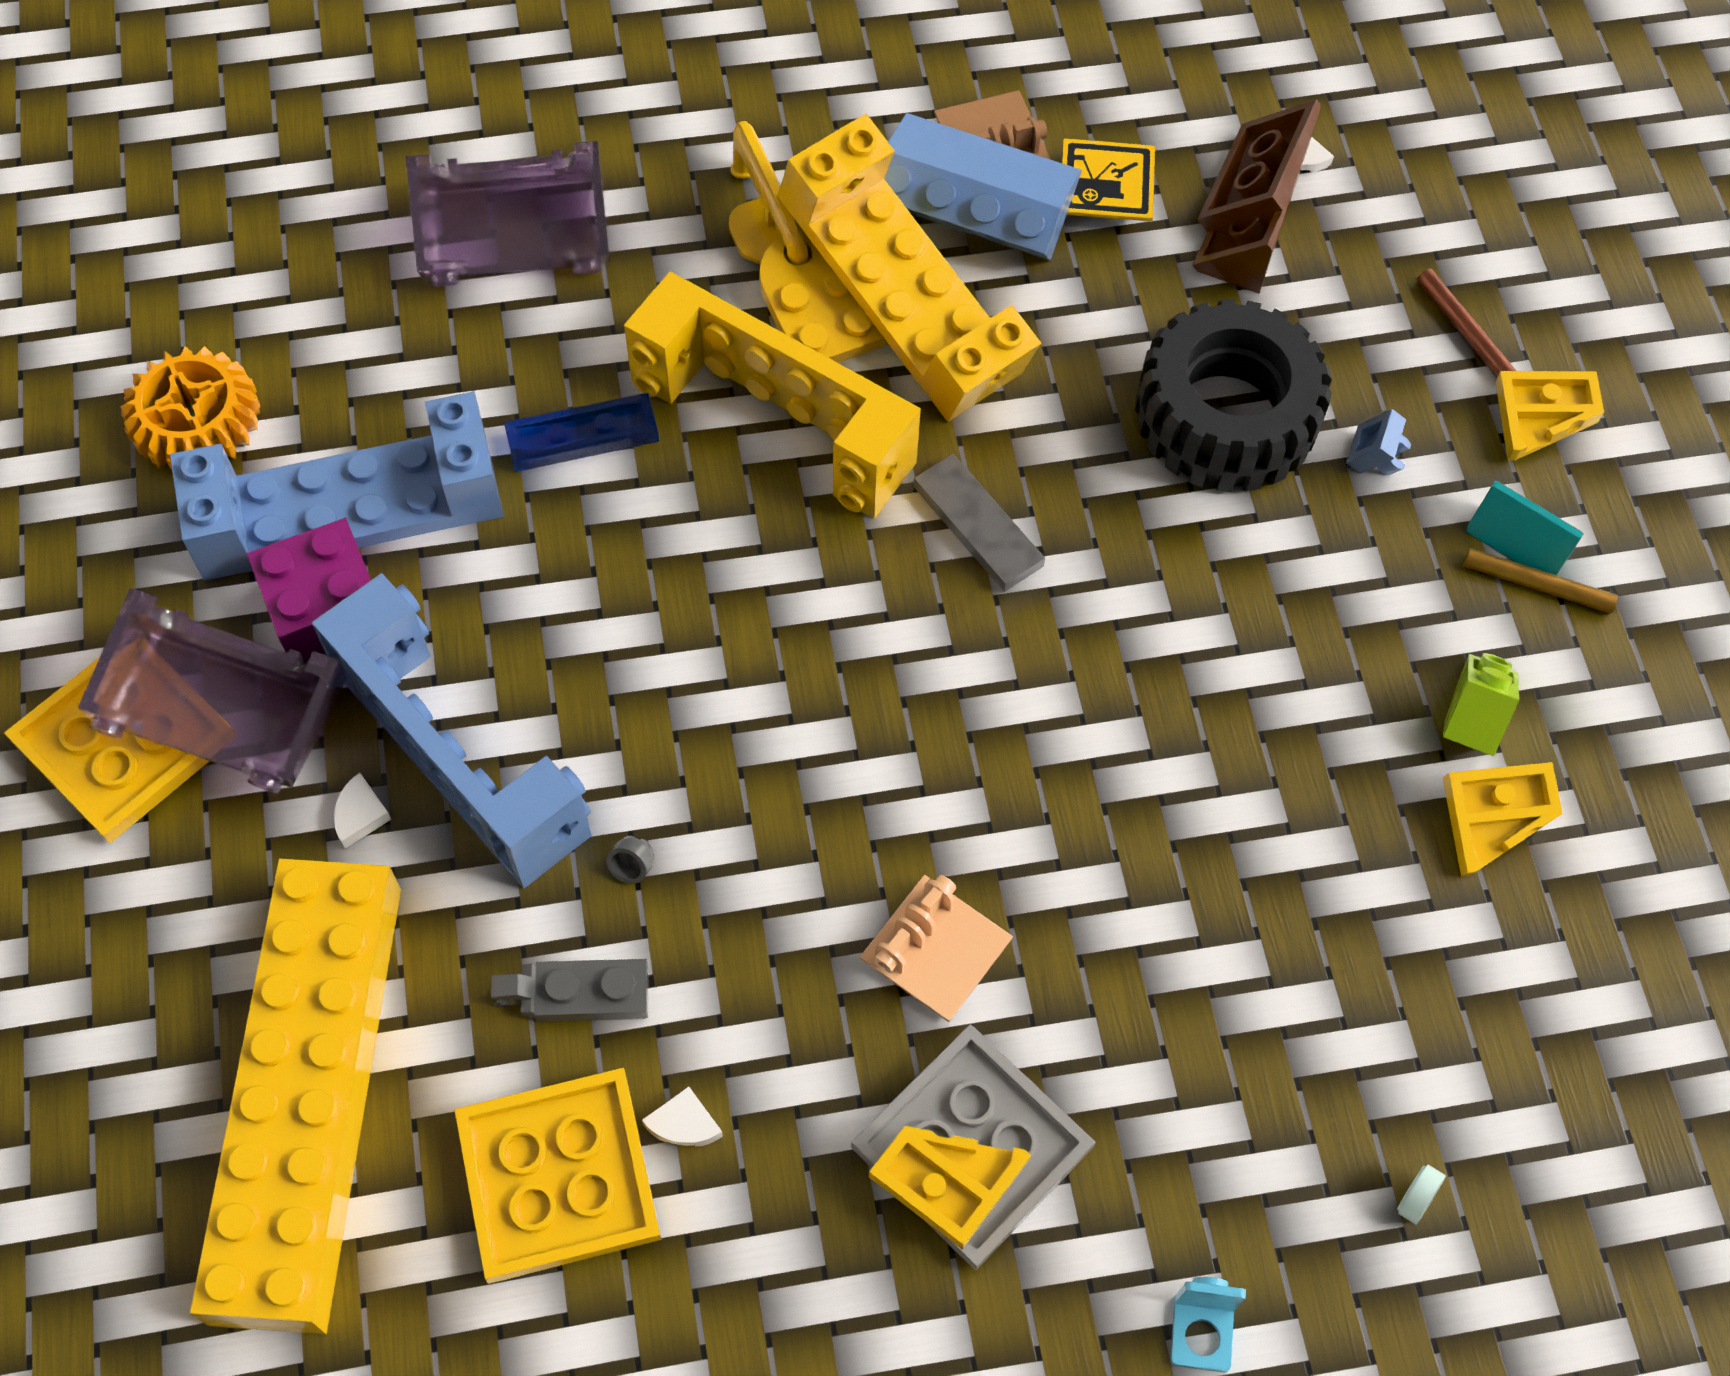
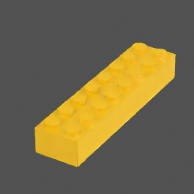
[190,859,401,1334]

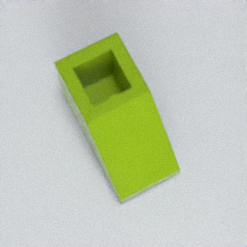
[1443,653,1519,757]

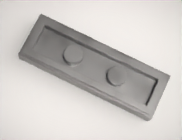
[914,453,1045,592]

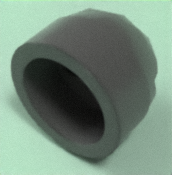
[606,836,654,884]

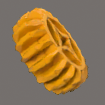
[120,346,260,469]

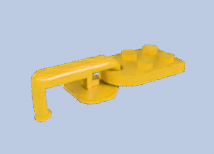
[729,121,888,363]

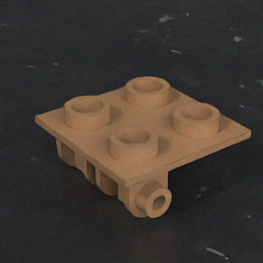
[934,90,1050,159]

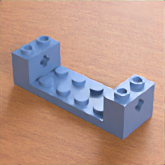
[170,391,504,581]
[312,573,592,889]

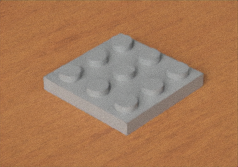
[851,1024,1096,1271]

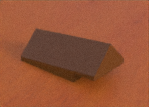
[1192,99,1321,294]

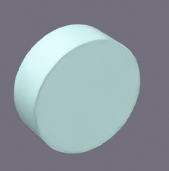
[1397,1164,1446,1225]

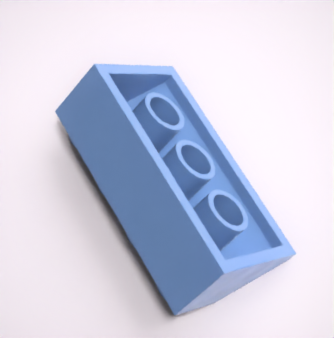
[884,113,1082,261]

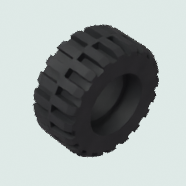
[1135,299,1332,492]

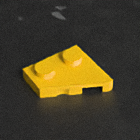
[1495,371,1604,460]
[1443,762,1563,877]
[869,1126,1031,1250]

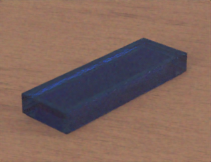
[504,393,660,472]

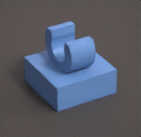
[1346,409,1411,475]

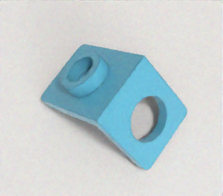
[1171,1277,1246,1373]

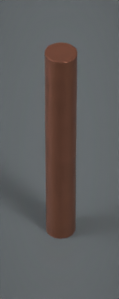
[1416,269,1517,378]

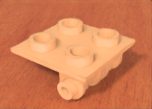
[860,875,1013,1022]

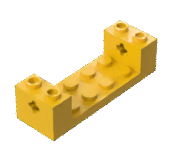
[777,114,1041,422]
[624,271,921,519]

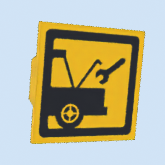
[1062,138,1155,222]

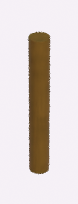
[1463,548,1618,614]

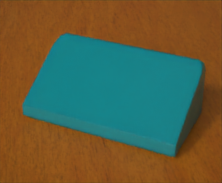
[1466,481,1584,575]

